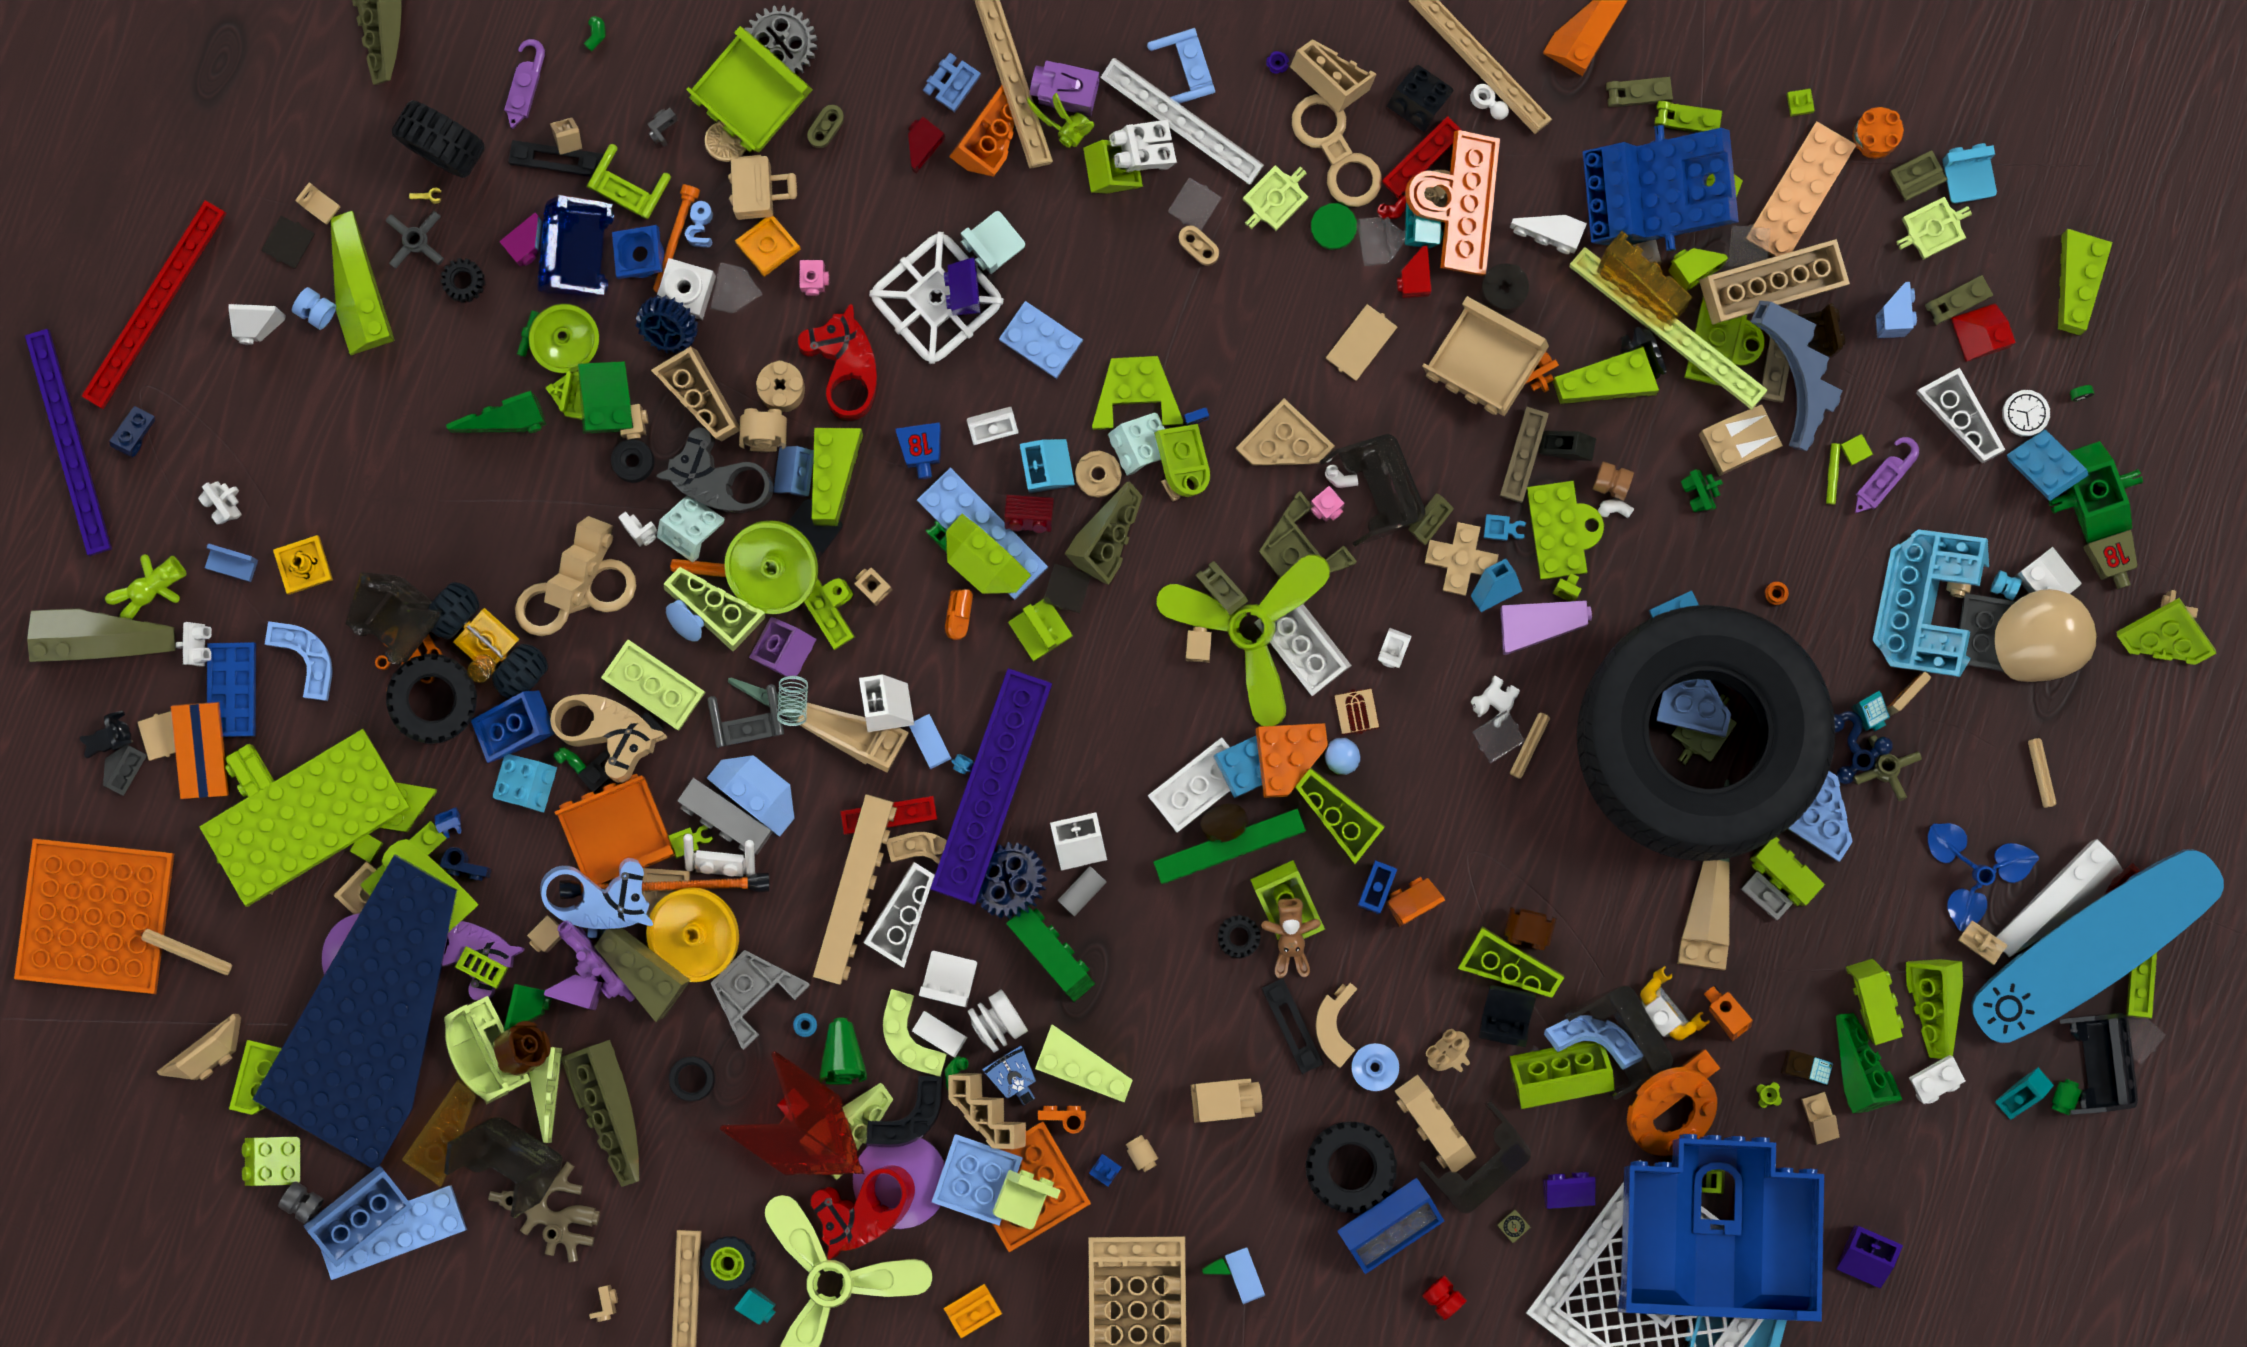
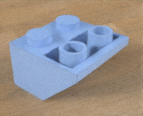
[1876,282,1917,338]

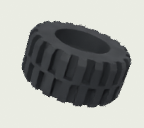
[392,100,485,178]
[386,654,477,744]
[1305,1121,1397,1213]

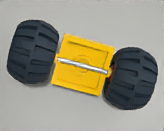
[423,582,548,699]

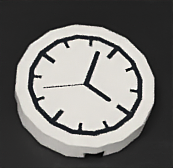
[2002,390,2050,437]

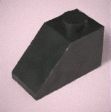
[1539,431,1596,461]

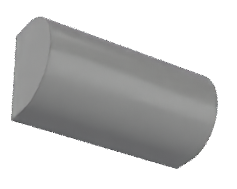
[1057,866,1107,917]

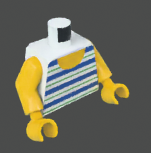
[1640,966,1710,1041]

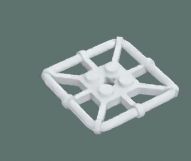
[869,232,1004,364]

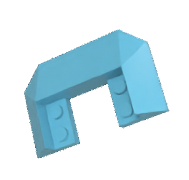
[1873,529,1989,677]

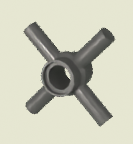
[386,211,444,269]

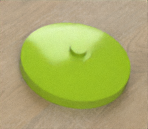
[725,521,818,614]

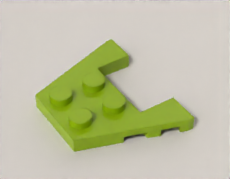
[1092,356,1183,430]

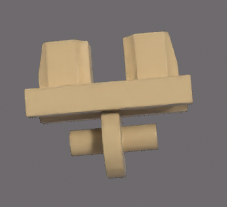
[1958,920,2008,965]

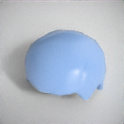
[1324,738,1360,775]

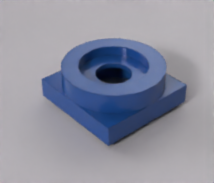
[612,225,664,279]

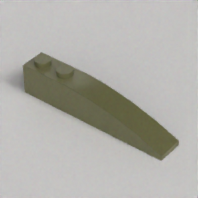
[352,0,401,85]
[27,608,176,662]
[561,1040,639,1187]

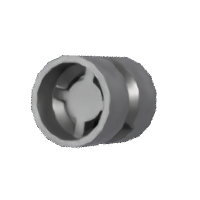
[278,1181,324,1224]

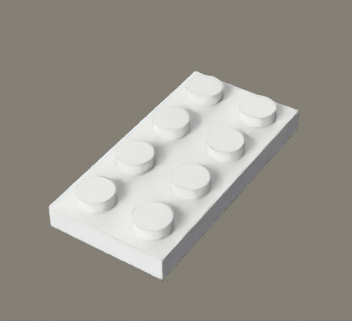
[1148,737,1230,833]

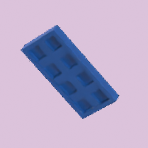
[207,643,256,737]

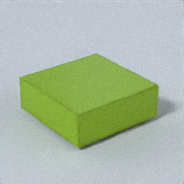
[1840,434,1873,466]
[350,834,383,863]

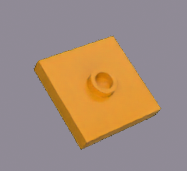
[735,216,801,277]

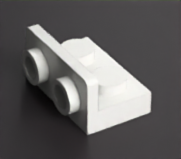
[618,511,658,547]

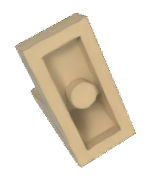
[1801,1092,1839,1145]

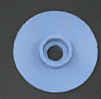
[1352,1043,1399,1091]

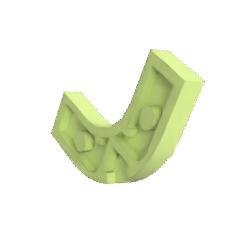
[883,989,947,1077]

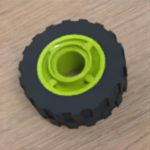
[702,1236,756,1290]

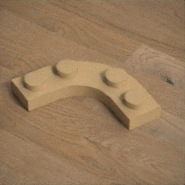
[887,832,947,865]

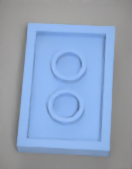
[999,301,1083,379]

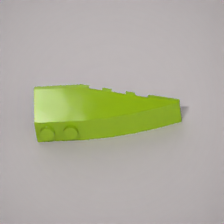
[330,211,395,355]

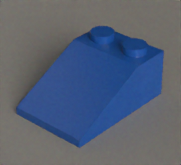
[471,691,555,763]

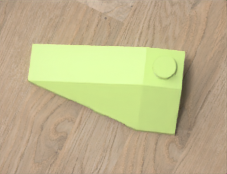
[529,1047,562,1143]
[800,1083,893,1180]

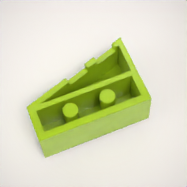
[1750,837,1825,907]
[1846,958,1904,1045]

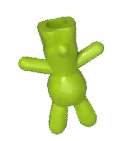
[105,554,187,620]

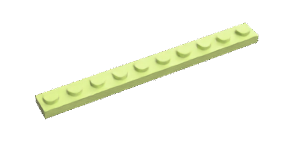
[1569,247,1767,410]

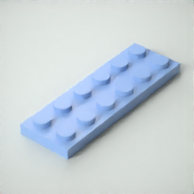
[917,467,1048,600]
[320,1185,467,1280]

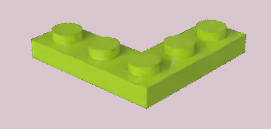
[2126,952,2157,1019]

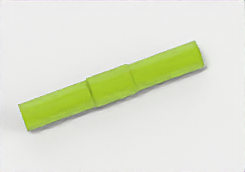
[1826,443,1840,505]

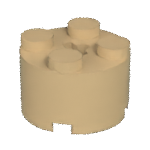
[756,361,805,412]
[739,408,787,452]

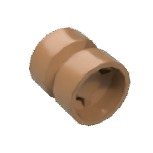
[1593,461,1634,501]

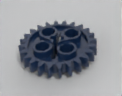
[977,842,1047,919]

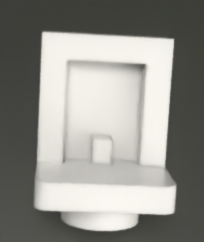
[1378,628,1411,668]

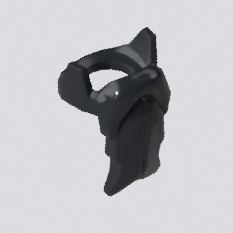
[1620,326,1666,379]
[80,711,134,758]

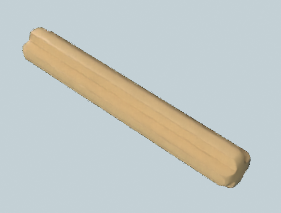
[141,929,232,975]

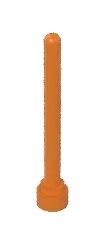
[653,184,700,293]

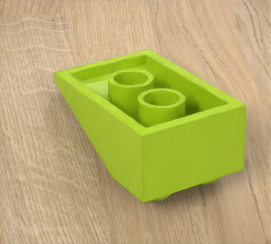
[1251,860,1325,940]

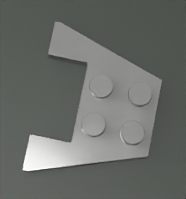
[711,950,810,1050]

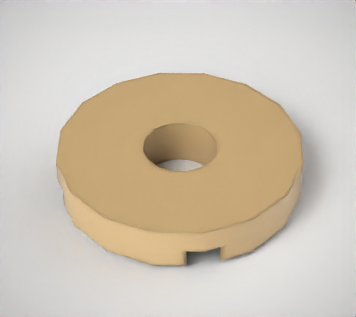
[1075,451,1122,498]

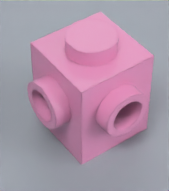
[800,260,829,296]
[1311,486,1345,522]

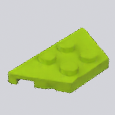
[380,783,437,832]

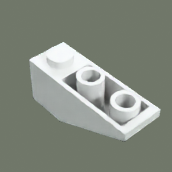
[1510,215,1587,254]

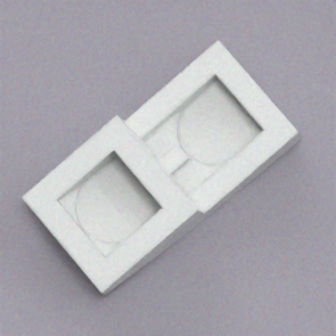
[912,1011,967,1058]

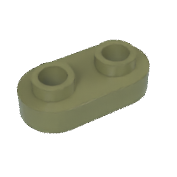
[807,105,844,148]

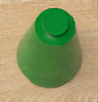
[819,1018,867,1085]

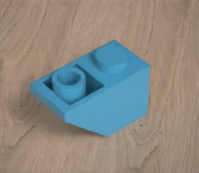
[1471,559,1522,612]

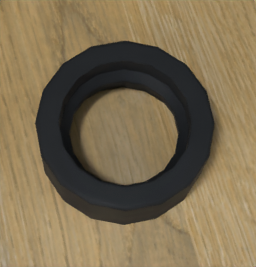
[669,1056,715,1101]

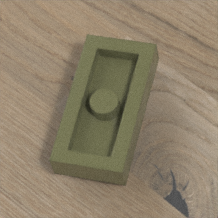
[1408,493,1454,545]

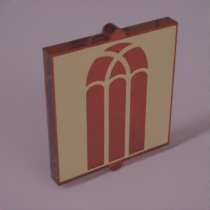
[1334,688,1380,735]

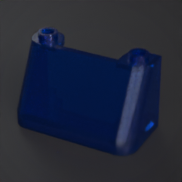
[537,195,614,297]

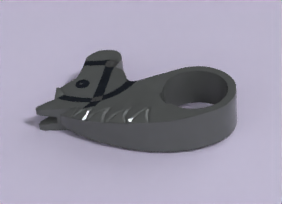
[657,428,774,513]

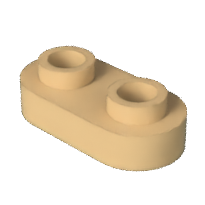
[1179,226,1219,266]

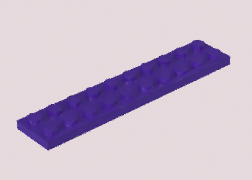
[930,668,1052,905]

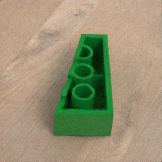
[1006,906,1095,1002]

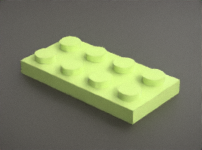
[601,640,706,731]

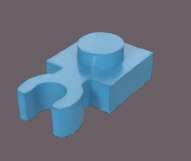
[1484,514,1526,541]

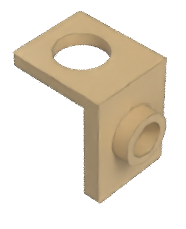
[295,182,340,225]

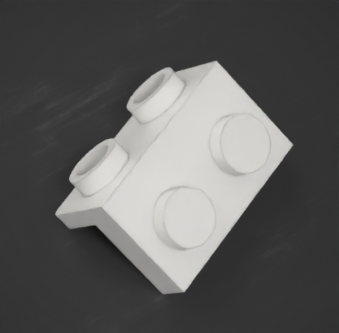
[1909,1055,1965,1104]

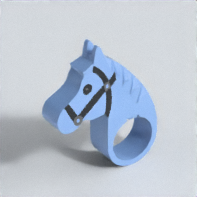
[540,858,653,929]

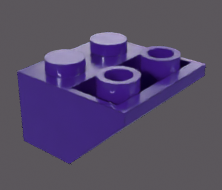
[1543,1172,1595,1209]
[1836,1225,1903,1289]

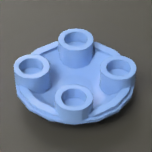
[666,599,704,641]

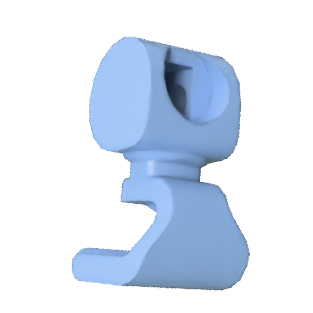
[685,201,713,247]

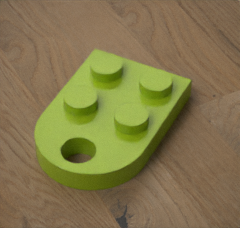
[1154,424,1210,497]

